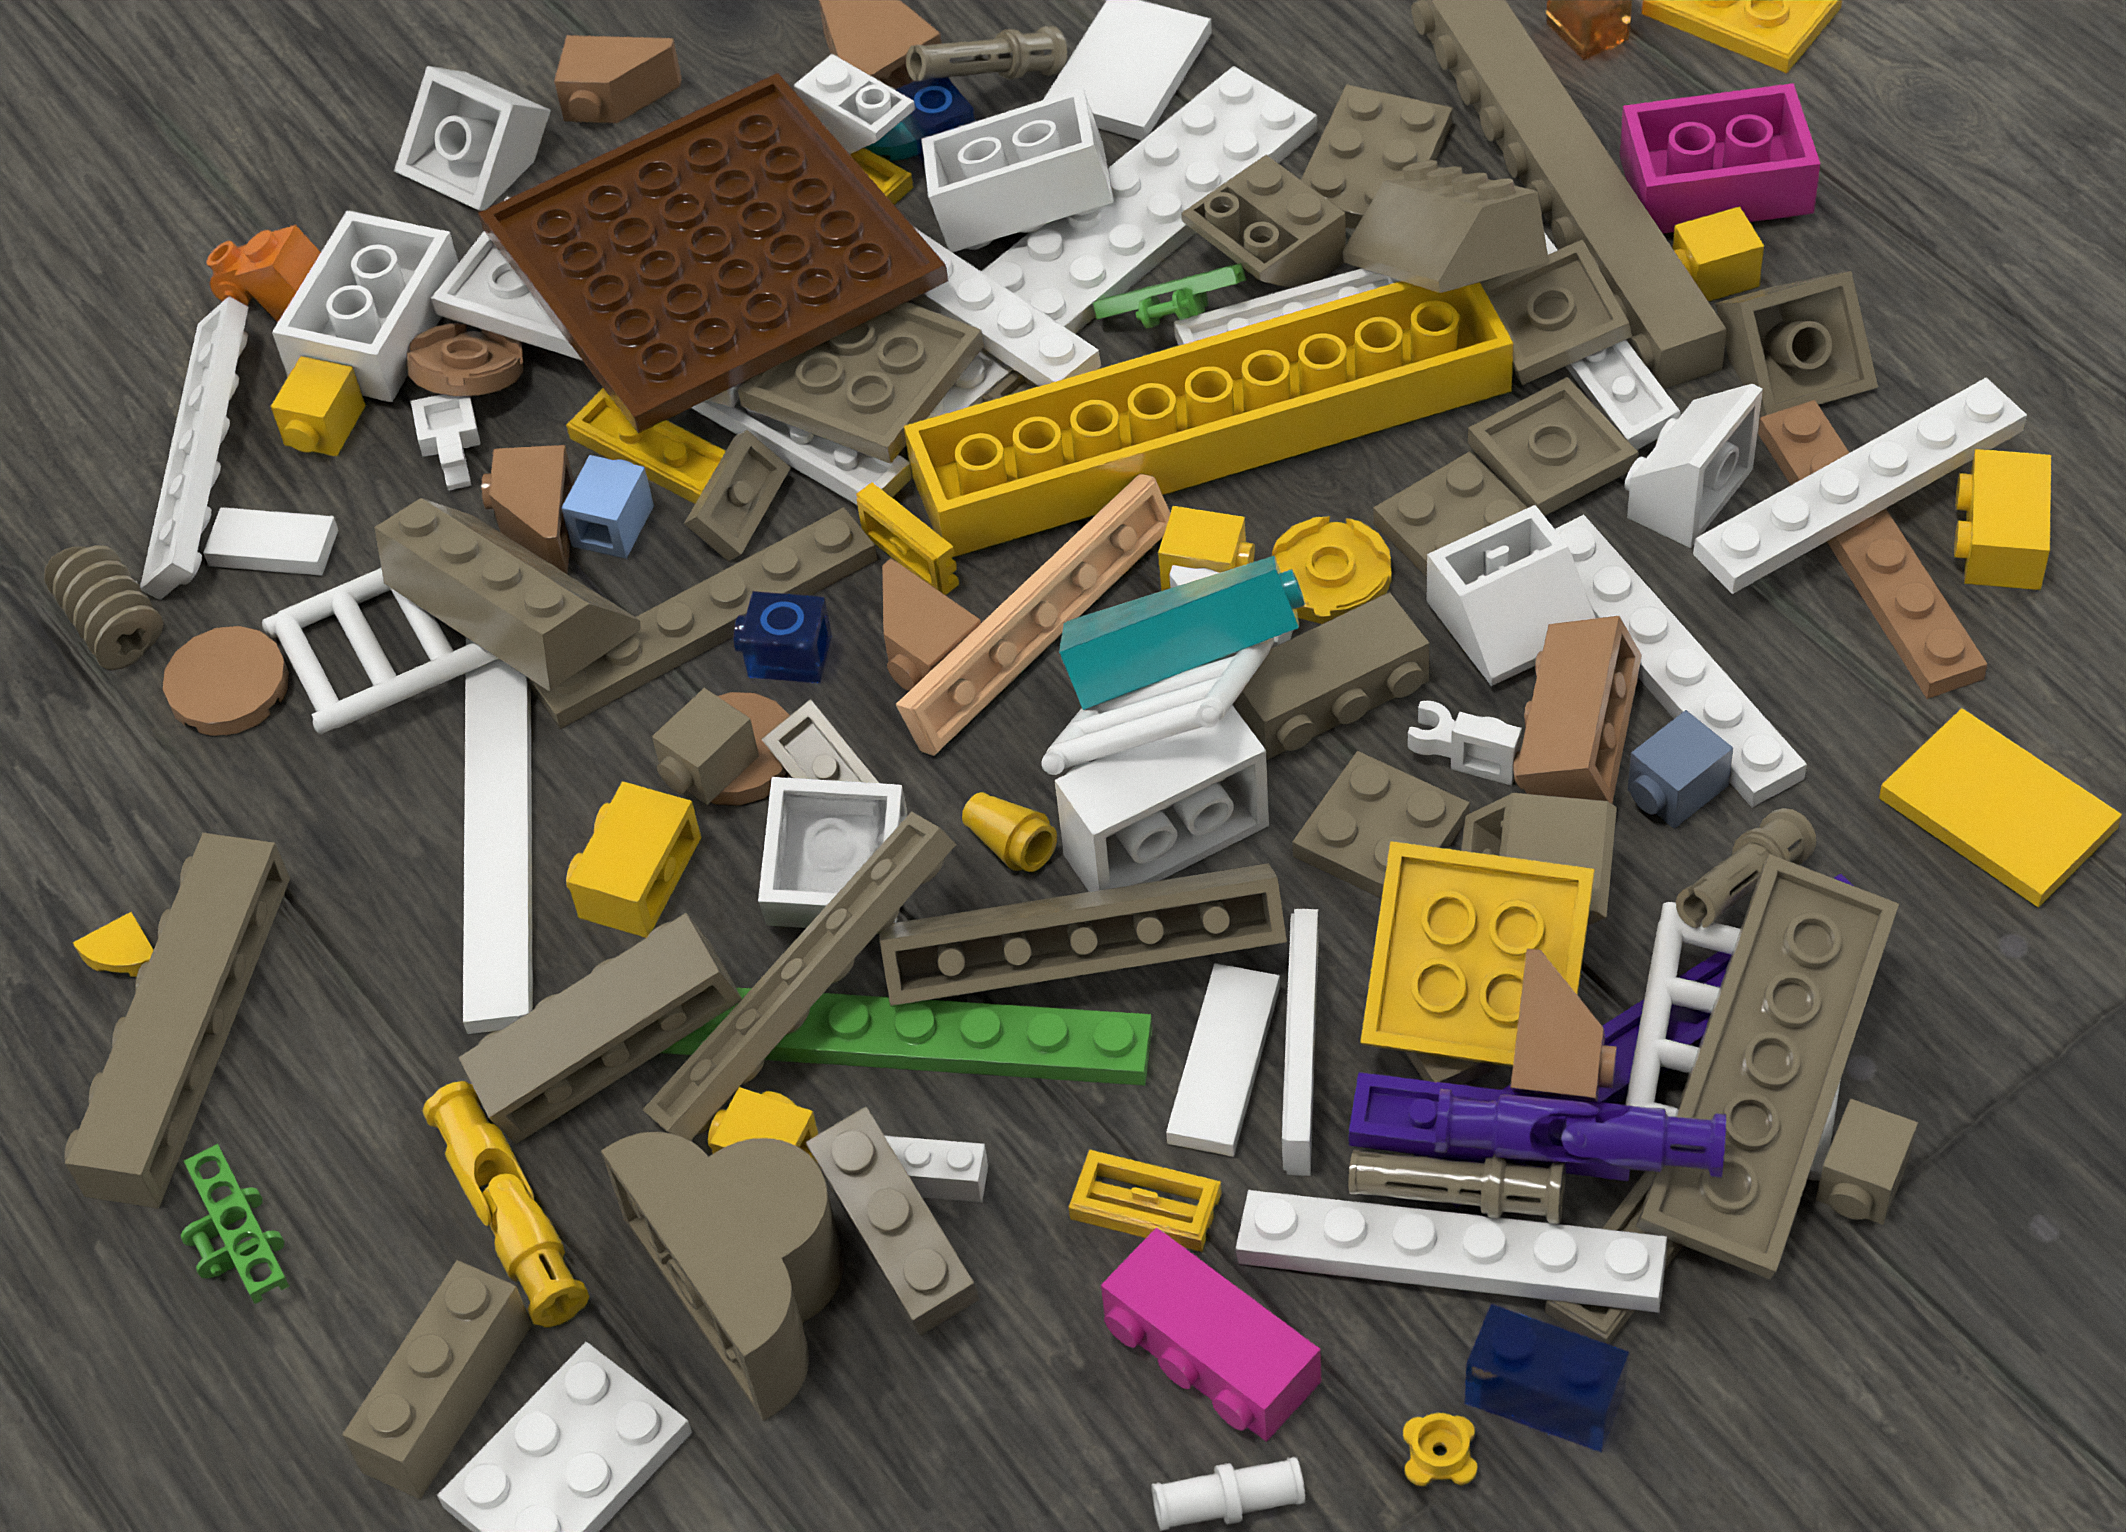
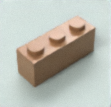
[1513,616,1642,804]

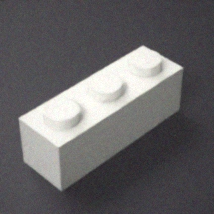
[885,1136,988,1203]

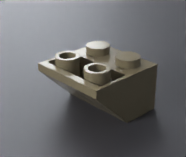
[1181,155,1346,288]
[1461,793,1617,926]

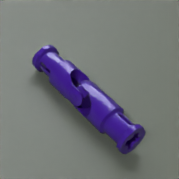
[1435,1089,1726,1178]

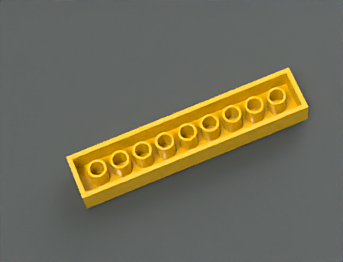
[904,281,1513,558]

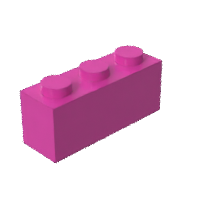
[1101,1227,1321,1442]

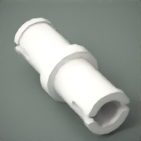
[1152,1457,1305,1531]

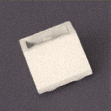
[1426,505,1596,686]

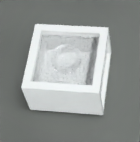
[758,777,907,928]

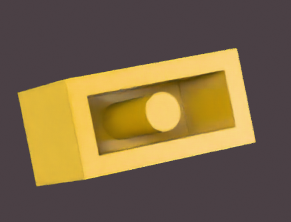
[1954,449,2051,590]
[566,781,701,938]

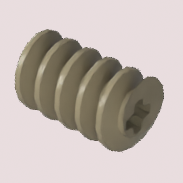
[44,545,163,671]

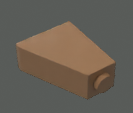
[819,0,941,97]

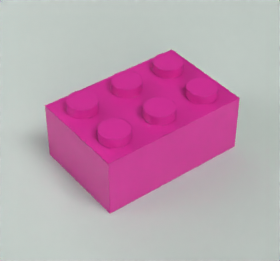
[1619,83,1820,234]

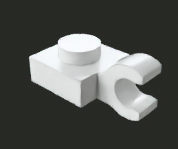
[411,394,481,491]
[1408,701,1521,786]

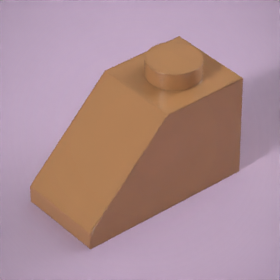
[554,36,682,123]
[482,445,575,574]
[882,558,981,691]
[1511,949,1617,1102]

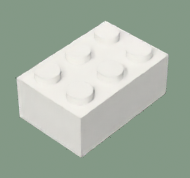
[922,88,1114,253]
[272,211,459,402]
[1055,705,1269,892]

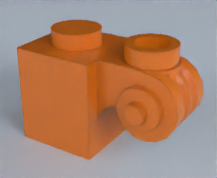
[206,225,321,322]

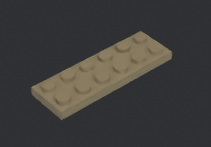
[1636,854,1899,1279]

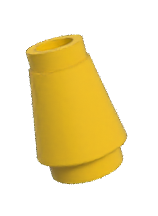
[962,792,1057,872]

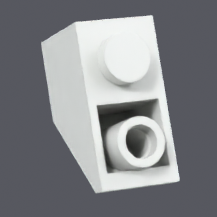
[794,54,915,154]

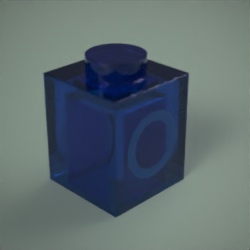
[896,77,975,164]
[734,591,832,683]

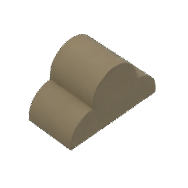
[601,1132,844,1421]

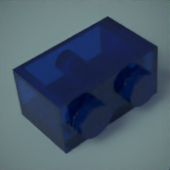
[1464,1304,1629,1452]

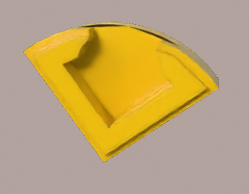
[73,912,154,977]

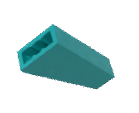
[1059,555,1306,710]

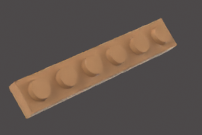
[1758,400,1987,699]

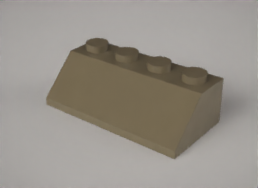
[1342,161,1549,293]
[374,498,641,691]

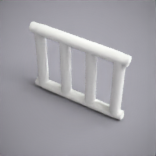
[262,568,499,735]
[1042,638,1274,775]
[1625,902,1841,1181]

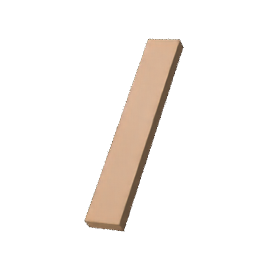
[896,474,1170,756]

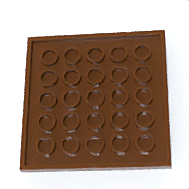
[478,73,948,434]

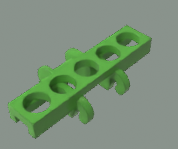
[1093,263,1246,328]
[181,1144,289,1304]

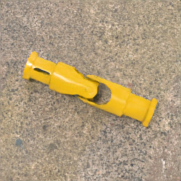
[422,1081,589,1327]

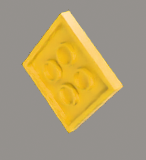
[1360,841,1595,1067]

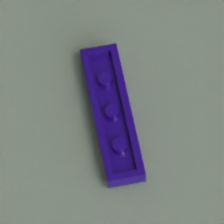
[1349,1072,1630,1181]

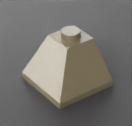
[1715,271,1878,417]

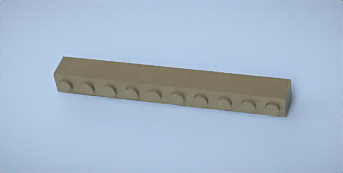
[1411,0,1727,389]

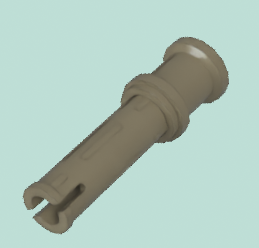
[906,26,1067,81]
[1676,808,1816,928]
[1348,1149,1566,1225]

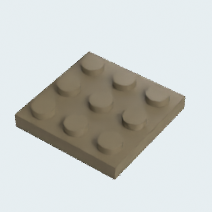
[738,302,984,464]

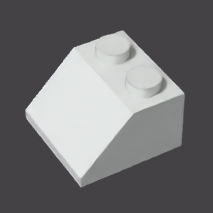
[394,66,551,211]
[1624,384,1763,548]

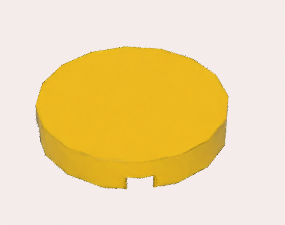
[1272,516,1391,624]

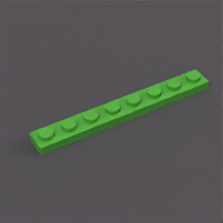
[660,987,1152,1086]

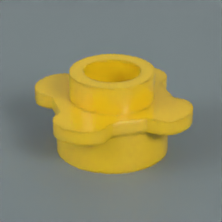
[1403,1413,1477,1486]

